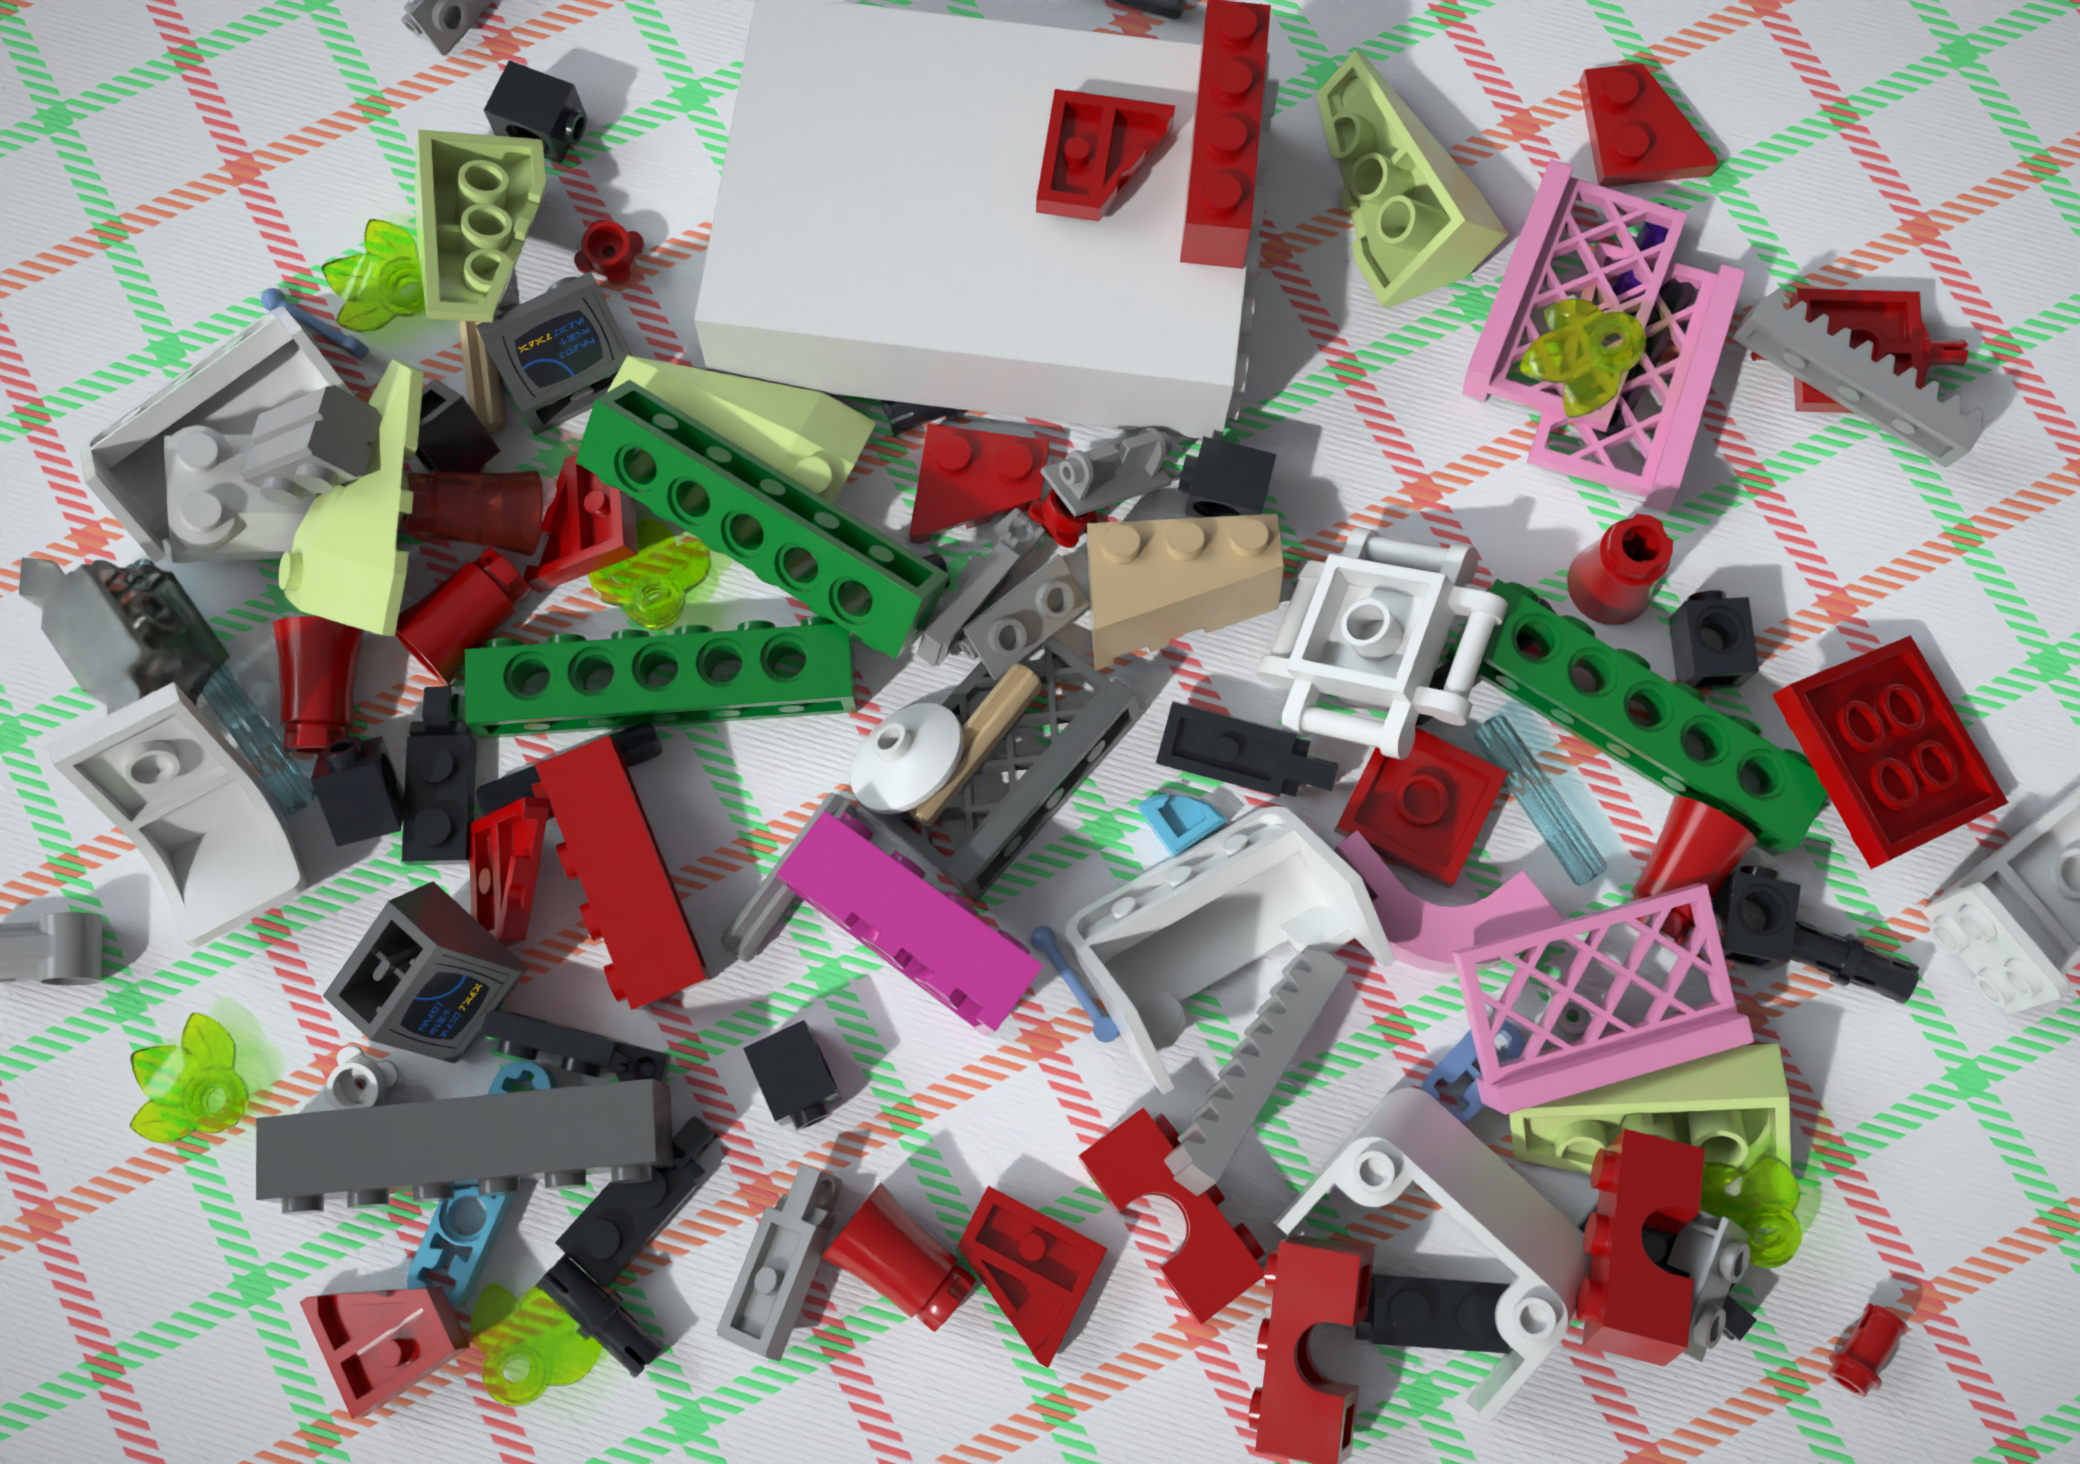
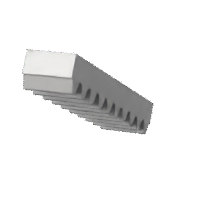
[1731,288,1984,468]
[1164,948,1348,1196]

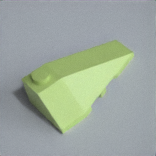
[1316,50,1509,308]
[414,129,546,323]
[607,355,877,504]
[279,359,424,637]
[1509,1043,1792,1201]

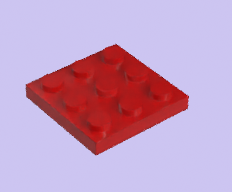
[1772,635,2009,870]

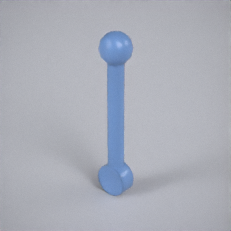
[261,288,370,360]
[1030,926,1119,1043]

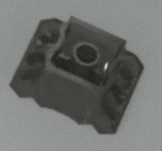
[19,557,231,715]

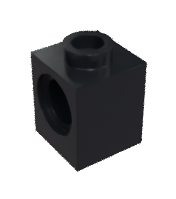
[483,60,587,164]
[414,378,501,490]
[1177,436,1277,518]
[1668,590,1759,690]
[310,736,404,847]
[1713,866,1801,971]
[743,1020,842,1131]

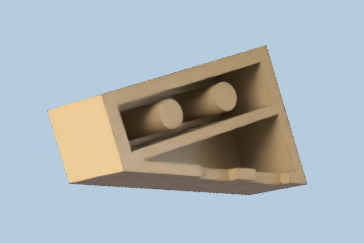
[1087,514,1284,671]

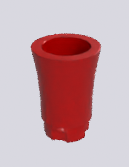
[1567,514,1673,625]
[395,547,532,686]
[272,616,364,755]
[1630,796,1757,946]
[821,1182,976,1332]

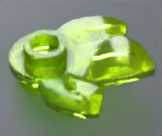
[321,219,426,333]
[1520,299,1646,418]
[588,518,711,630]
[130,1012,249,1143]
[1700,1152,1802,1268]
[471,1283,603,1407]

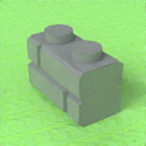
[240,385,382,506]

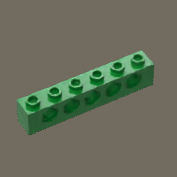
[575,380,950,660]
[1445,578,1828,857]
[465,616,858,739]

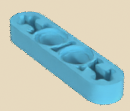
[407,1060,557,1309]

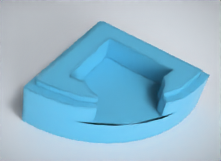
[1137,794,1227,858]

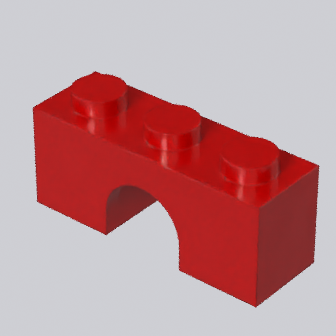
[1078,1107,1266,1325]
[1576,1128,1705,1367]
[1248,1234,1375,1464]

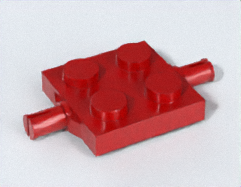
[1750,288,1968,413]

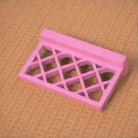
[1462,159,1688,432]
[1526,242,1746,513]
[1452,883,1754,1115]

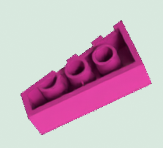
[776,810,1044,1035]

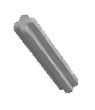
[721,792,857,962]

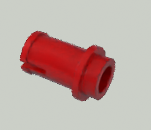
[1828,1303,1908,1397]

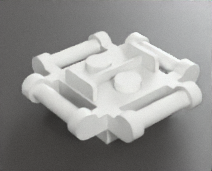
[1256,527,1508,760]

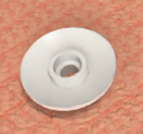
[851,703,964,814]

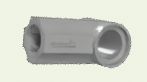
[0,912,104,986]

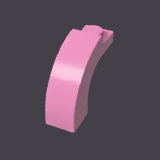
[1334,830,1564,973]

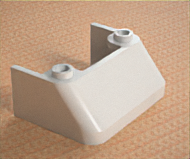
[80,306,354,564]
[1065,806,1396,1095]
[1273,1088,1592,1423]

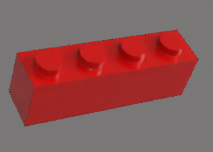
[1180,0,1271,269]
[532,735,712,1010]

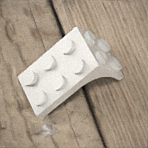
[48,682,306,947]
[1921,787,2080,1014]

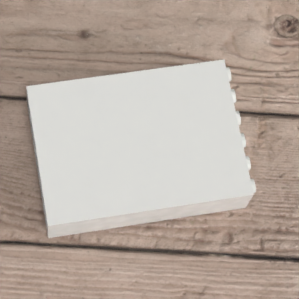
[694,0,1279,441]

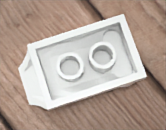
[164,425,318,563]

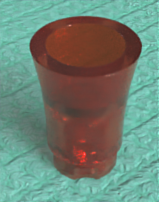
[400,470,543,557]

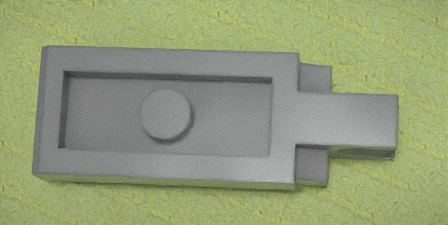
[917,508,1045,667]
[716,1164,843,1362]

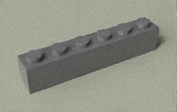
[256,1079,674,1215]

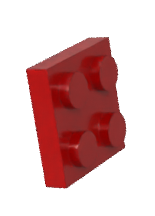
[1334,726,1508,889]

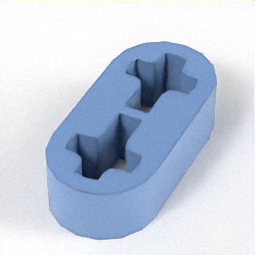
[1419,1020,1525,1124]

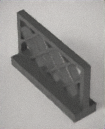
[856,636,1141,904]

